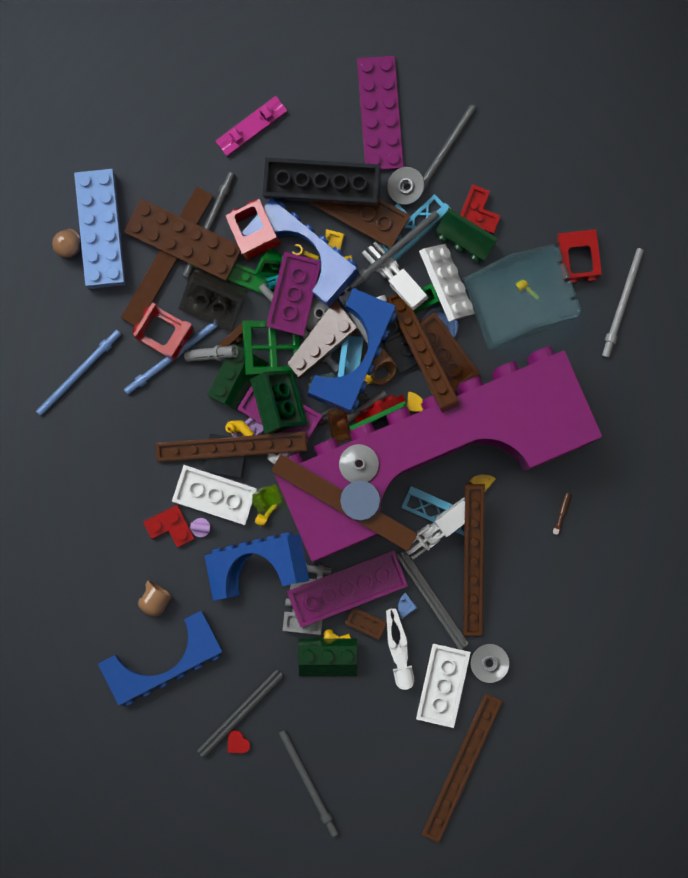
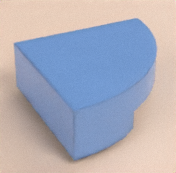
[398,592,417,619]

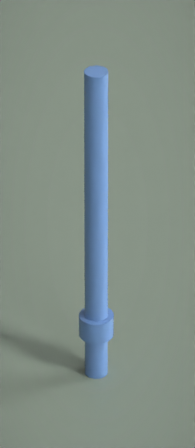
[124,320,219,395]
[36,330,122,416]

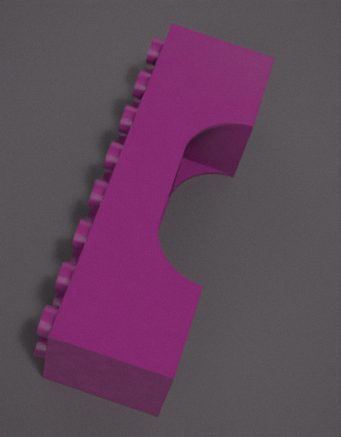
[274,345,602,563]

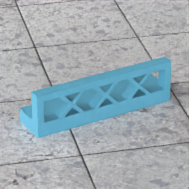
[380,194,451,261]
[334,336,364,413]
[401,486,464,536]

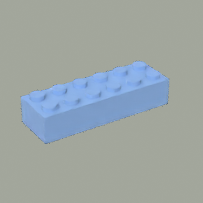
[74,169,126,289]

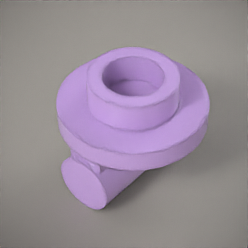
[190,518,210,537]

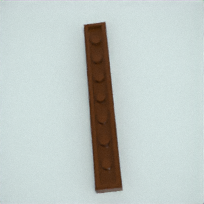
[121,186,213,326]
[386,294,460,412]
[155,432,308,462]
[271,454,418,551]
[463,484,485,636]
[421,693,503,843]

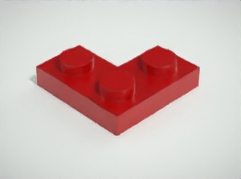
[460,184,500,234]
[354,394,406,423]
[143,505,195,548]

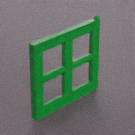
[242,321,300,375]
[349,401,407,430]

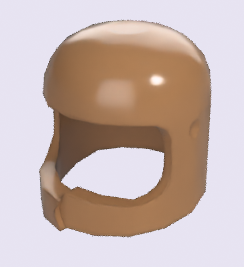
[52,228,82,258]
[364,348,397,386]
[138,580,172,617]

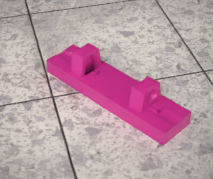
[215,96,287,157]

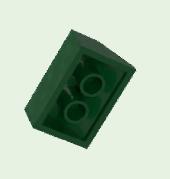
[435,208,498,263]
[207,344,268,414]
[250,370,308,434]
[298,638,357,676]

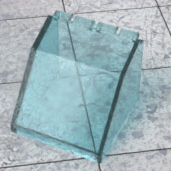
[463,244,582,350]

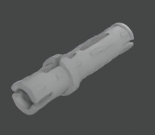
[184,345,238,362]

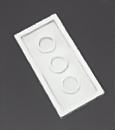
[419,244,475,322]
[172,465,257,525]
[416,644,471,728]

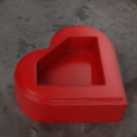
[228,730,250,753]

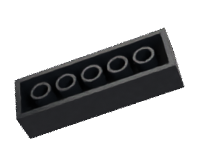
[262,157,382,206]

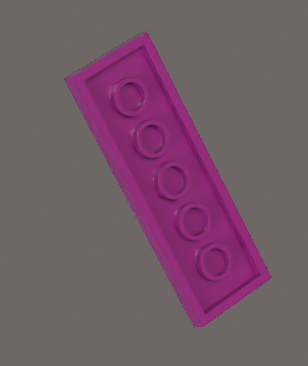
[357,56,403,171]
[286,550,408,628]

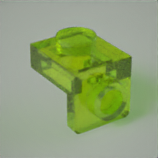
[252,484,283,513]

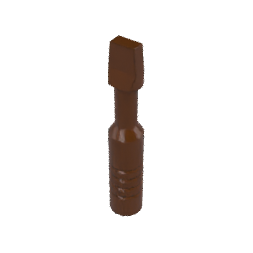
[553,492,572,536]

